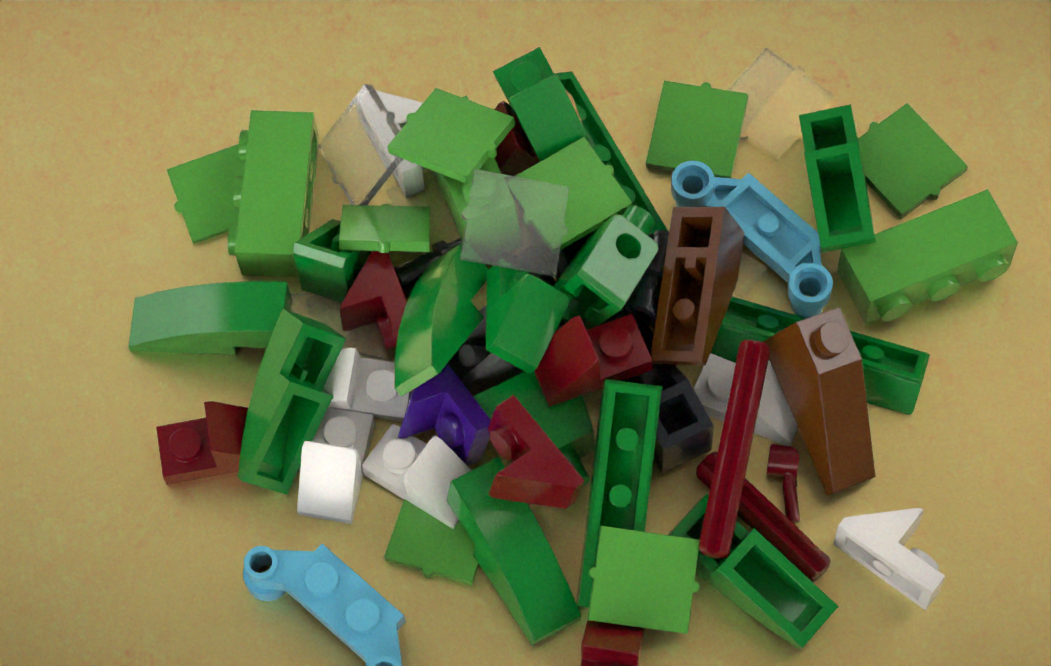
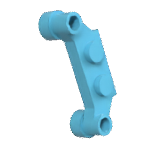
[671,161,833,318]
[243,544,406,666]

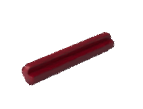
[696,451,831,582]

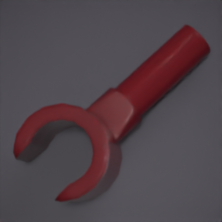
[766,444,801,523]

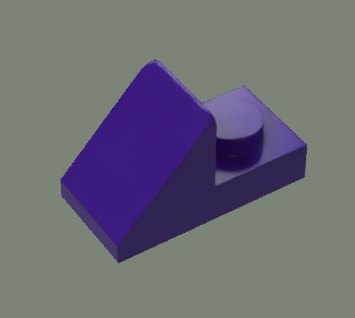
[398,364,491,466]

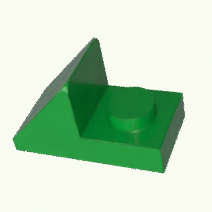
[493,47,589,162]
[486,259,569,374]

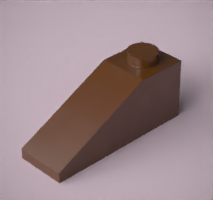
[650,207,744,365]
[763,307,876,496]

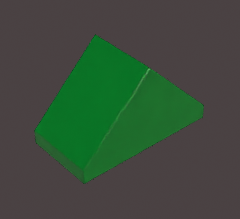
[293,219,372,303]

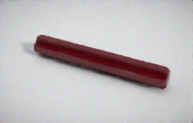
[698,340,770,558]

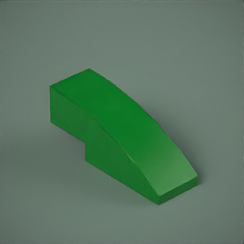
[799,104,876,253]
[394,241,489,397]
[128,281,292,355]
[238,308,346,495]
[446,457,581,646]
[668,494,839,650]

